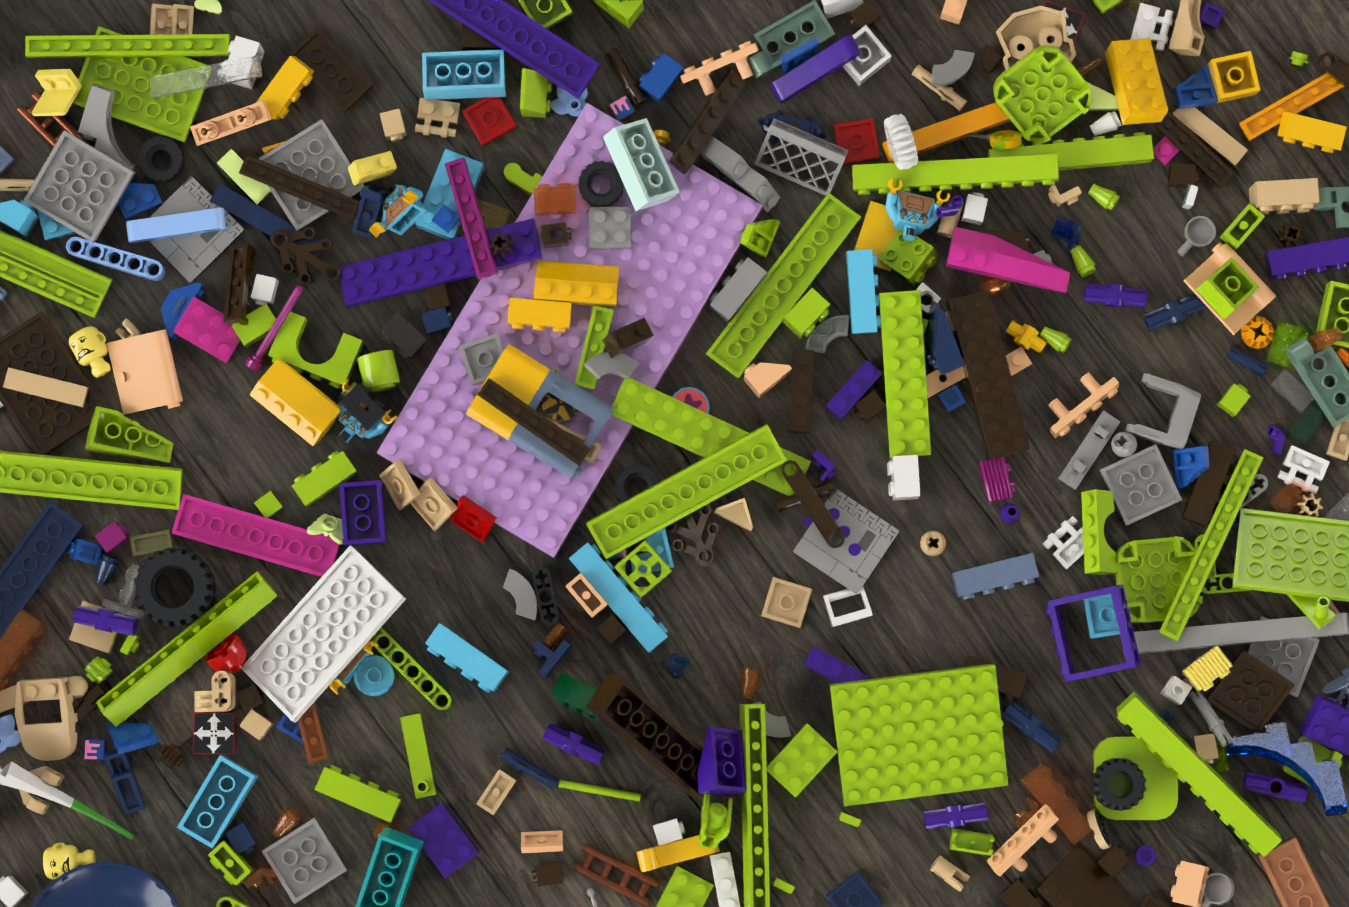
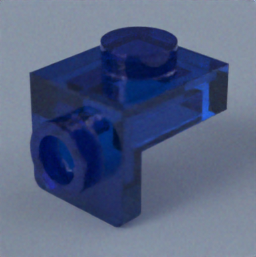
[1050,215,1082,250]

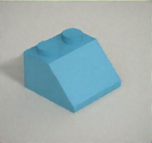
[0,200,39,237]

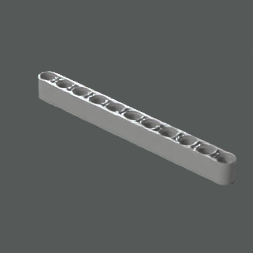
[1124,613,1349,654]

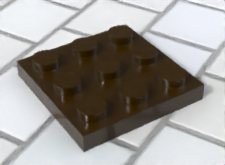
[1206,649,1295,734]

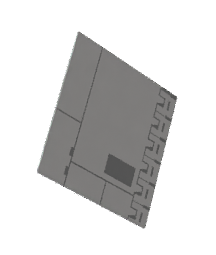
[149,176,244,283]
[793,490,899,594]

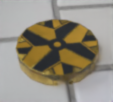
[541,393,579,423]

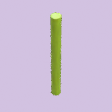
[558,779,641,802]

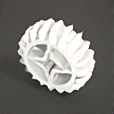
[884,114,918,170]

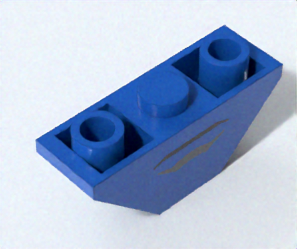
[161,282,205,340]

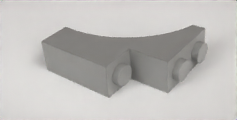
[78,85,136,171]
[700,136,780,213]

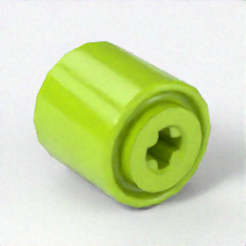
[357,350,400,393]

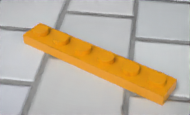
[1239,73,1344,141]

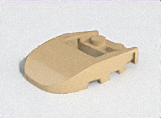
[15,677,78,761]

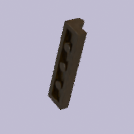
[223,244,255,325]

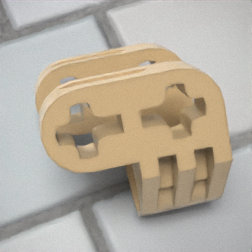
[194,671,237,712]
[19,766,65,815]

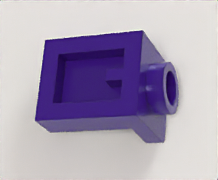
[811,450,836,482]

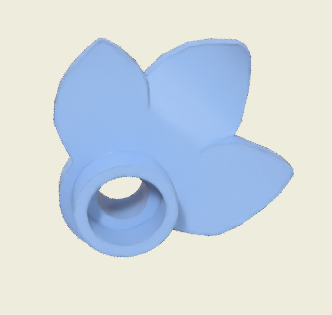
[551,86,588,117]
[0,715,21,753]

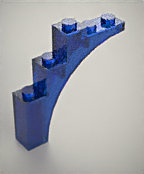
[1225,722,1347,817]

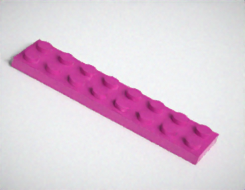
[172,494,340,577]

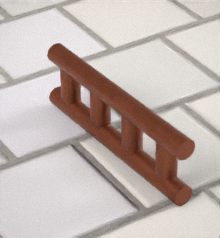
[17,91,93,147]
[573,843,660,907]

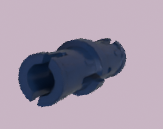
[1226,345,1268,376]

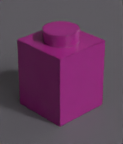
[95,521,130,554]

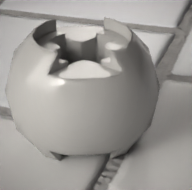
[1111,432,1137,457]

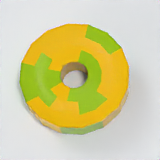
[989,130,1022,149]

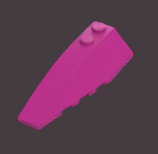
[946,227,1070,293]

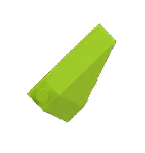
[85,406,173,464]

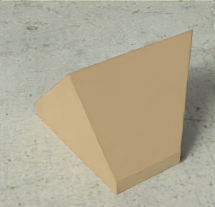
[715,498,753,532]

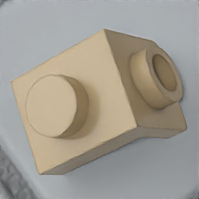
[1048,185,1082,207]

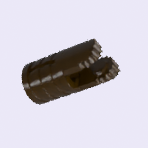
[74,683,107,720]

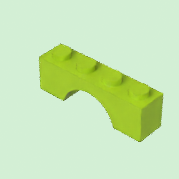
[1081,489,1117,575]

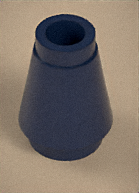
[95,554,119,586]

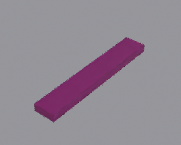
[445,157,499,280]

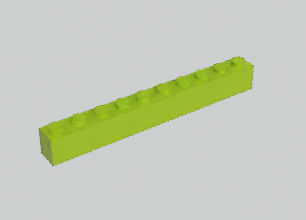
[852,154,1059,195]
[96,571,277,727]
[1116,692,1282,857]
[739,703,770,907]

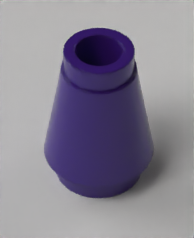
[1000,503,1020,523]

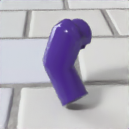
[936,195,964,218]
[1267,425,1286,455]

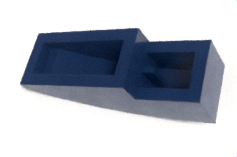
[104,748,145,815]

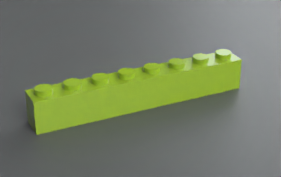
[987,132,1154,171]

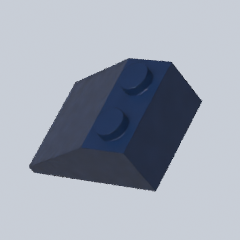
[925,301,965,375]

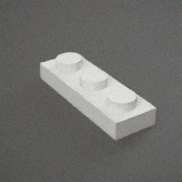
[710,852,740,907]

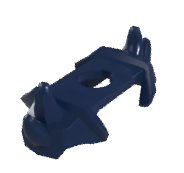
[758,110,828,151]

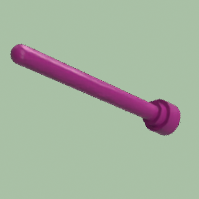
[245,285,303,371]

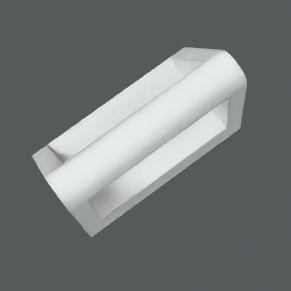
[823,586,872,627]

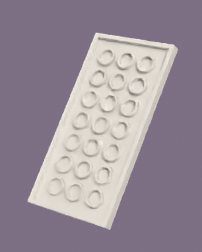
[242,545,406,723]

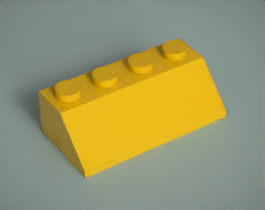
[534,261,620,308]
[250,358,342,446]

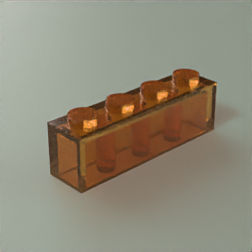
[0,609,46,690]
[1019,764,1092,845]

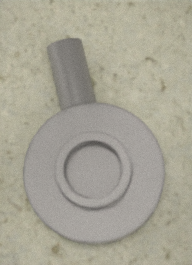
[1177,216,1216,257]
[1201,873,1234,907]

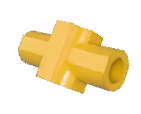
[1005,320,1047,353]

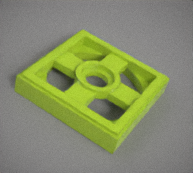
[614,540,672,598]

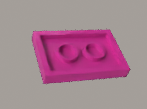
[173,297,240,363]

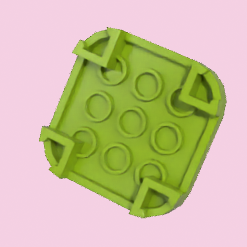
[993,45,1092,143]
[1115,536,1203,623]
[1093,737,1178,820]

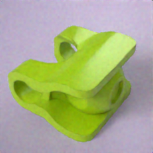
[698,794,733,849]

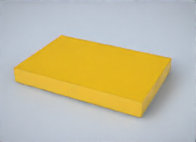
[855,201,899,272]

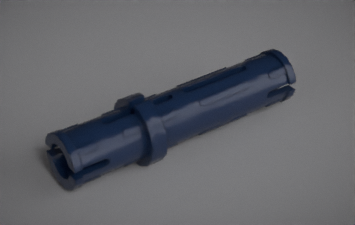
[500,747,560,790]

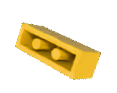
[256,56,314,120]
[1277,112,1347,153]
[507,298,572,333]

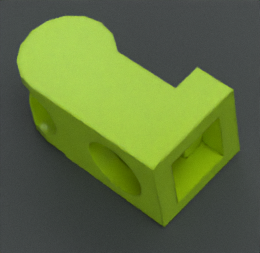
[504,163,542,196]

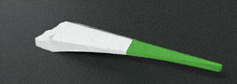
[0,761,135,840]

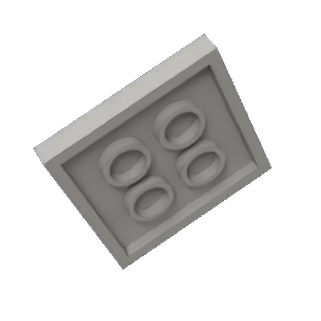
[1099,444,1182,526]
[1247,616,1320,697]
[262,818,348,904]

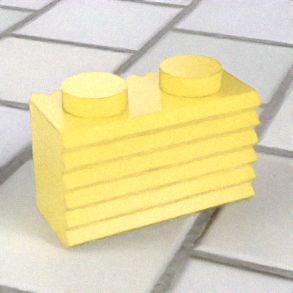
[348,151,397,186]
[1182,646,1233,692]

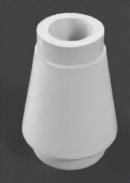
[1090,111,1122,136]

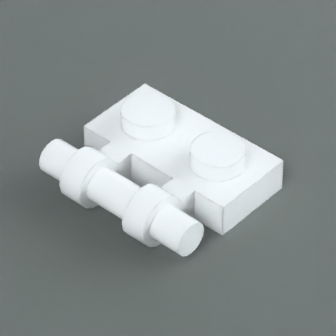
[1130,3,1174,51]
[1277,445,1330,494]
[1043,516,1084,569]

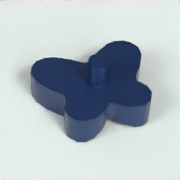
[665,652,690,679]

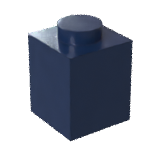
[421,307,454,336]
[225,822,258,855]

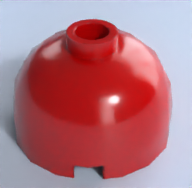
[205,634,247,673]

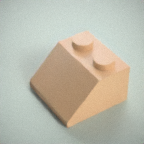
[744,362,792,399]

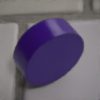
[1134,845,1156,866]

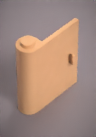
[1184,242,1276,335]
[107,329,183,415]

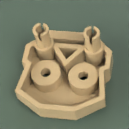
[996,6,1076,70]

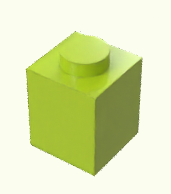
[1216,383,1250,417]

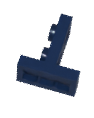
[352,183,389,238]

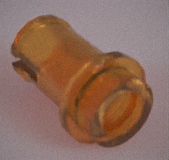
[542,622,567,649]

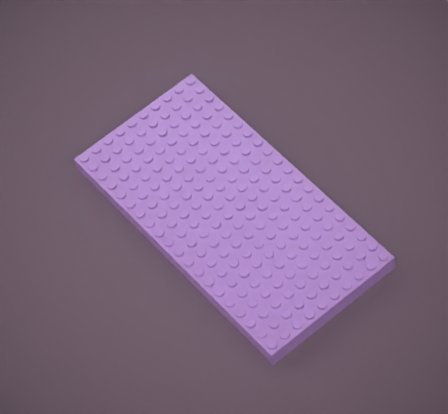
[377,103,763,559]

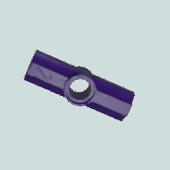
[1083,284,1147,308]
[73,605,138,636]
[542,723,605,765]
[1242,772,1308,803]
[923,803,988,829]

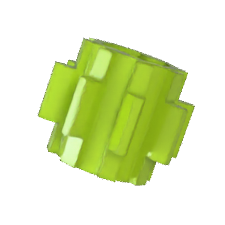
[84,656,112,684]

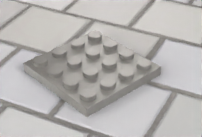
[258,119,364,231]
[23,130,135,243]

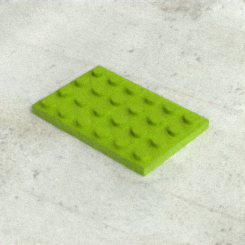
[73,26,213,143]
[1232,508,1349,602]

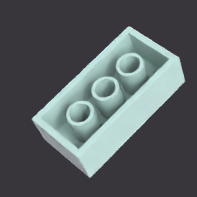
[603,118,680,211]

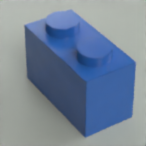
[639,53,684,103]

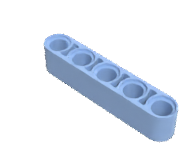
[126,208,227,243]
[66,237,166,281]

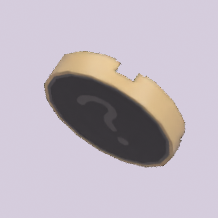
[1087,809,1111,850]

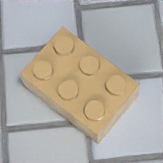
[1249,178,1319,215]

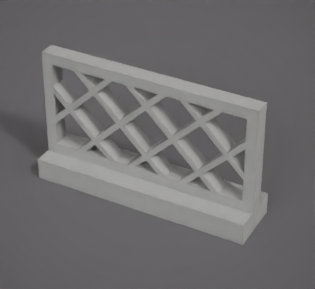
[754,118,849,196]

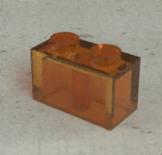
[534,183,577,216]

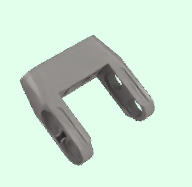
[1125,374,1201,449]

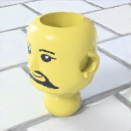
[69,326,111,378]
[43,843,96,880]

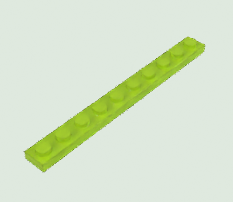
[25,34,230,58]
[1159,449,1264,642]

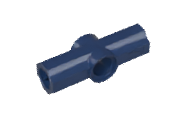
[1143,294,1207,332]
[1001,701,1062,753]

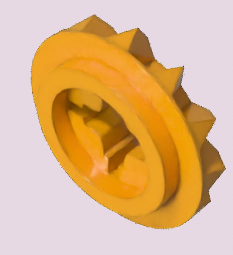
[1241,316,1274,349]

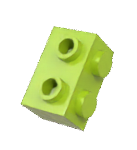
[208,840,254,886]

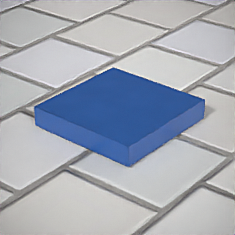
[780,37,820,75]

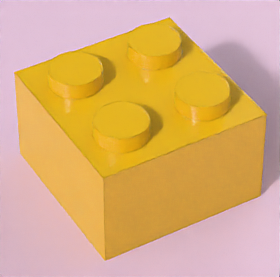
[1207,51,1260,103]

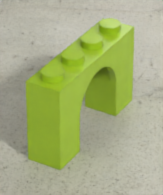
[268,312,364,389]

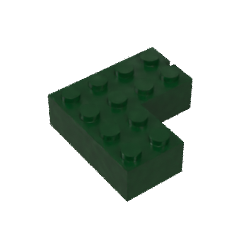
[551,673,607,726]

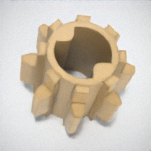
[1296,493,1323,517]

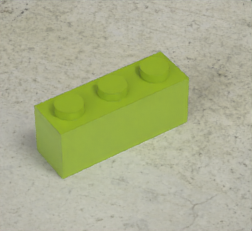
[292,451,358,507]

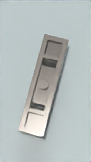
[1058,410,1121,490]

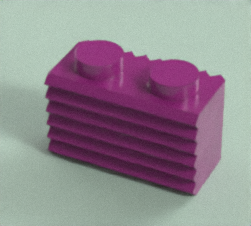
[978,457,1016,503]

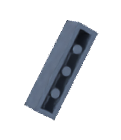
[952,553,1039,600]

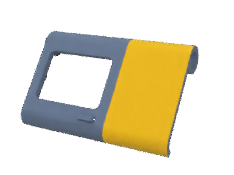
[466,344,615,479]

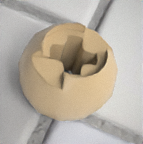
[920,530,946,556]
[65,676,88,699]

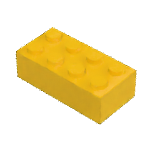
[1105,38,1168,125]

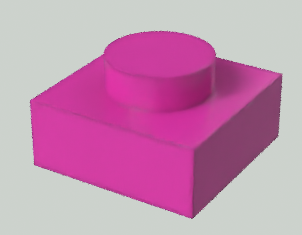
[1153,136,1180,166]

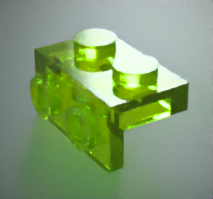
[1267,322,1308,370]

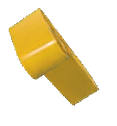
[636,835,720,872]

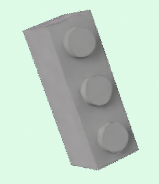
[709,257,767,322]

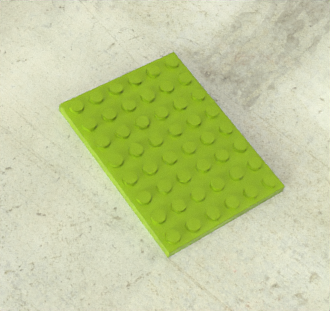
[830,663,1009,807]

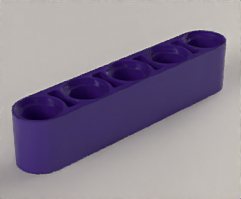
[770,35,862,103]

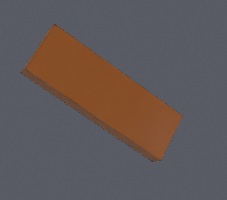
[298,702,329,763]

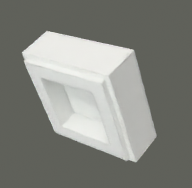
[1182,185,1198,209]

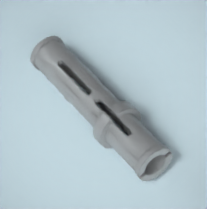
[1189,690,1234,747]

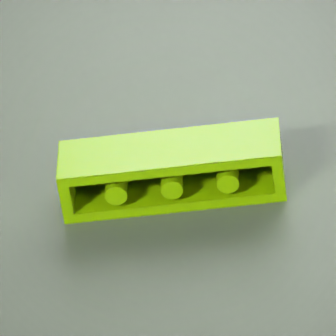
[315,765,402,823]

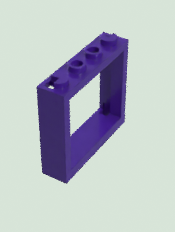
[1046,584,1142,682]

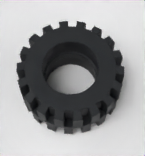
[1091,758,1146,811]

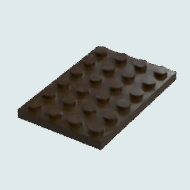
[0,311,106,455]

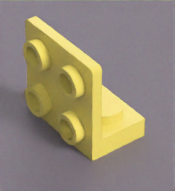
[32,69,82,116]

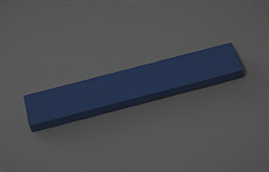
[210,184,326,257]

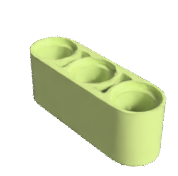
[217,149,271,204]

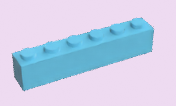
[569,542,668,653]

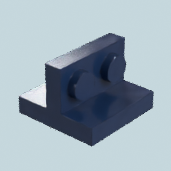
[533,640,572,678]

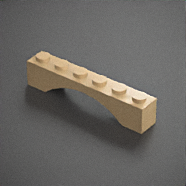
[1169,0,1205,56]

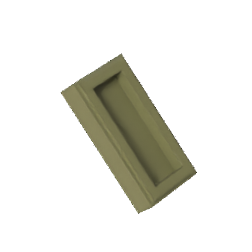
[129,529,174,557]

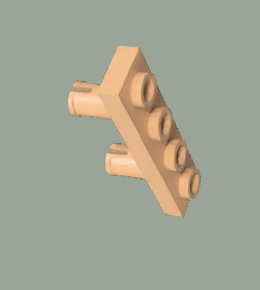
[680,41,759,96]
[190,100,272,146]
[1048,372,1119,439]
[987,804,1059,876]

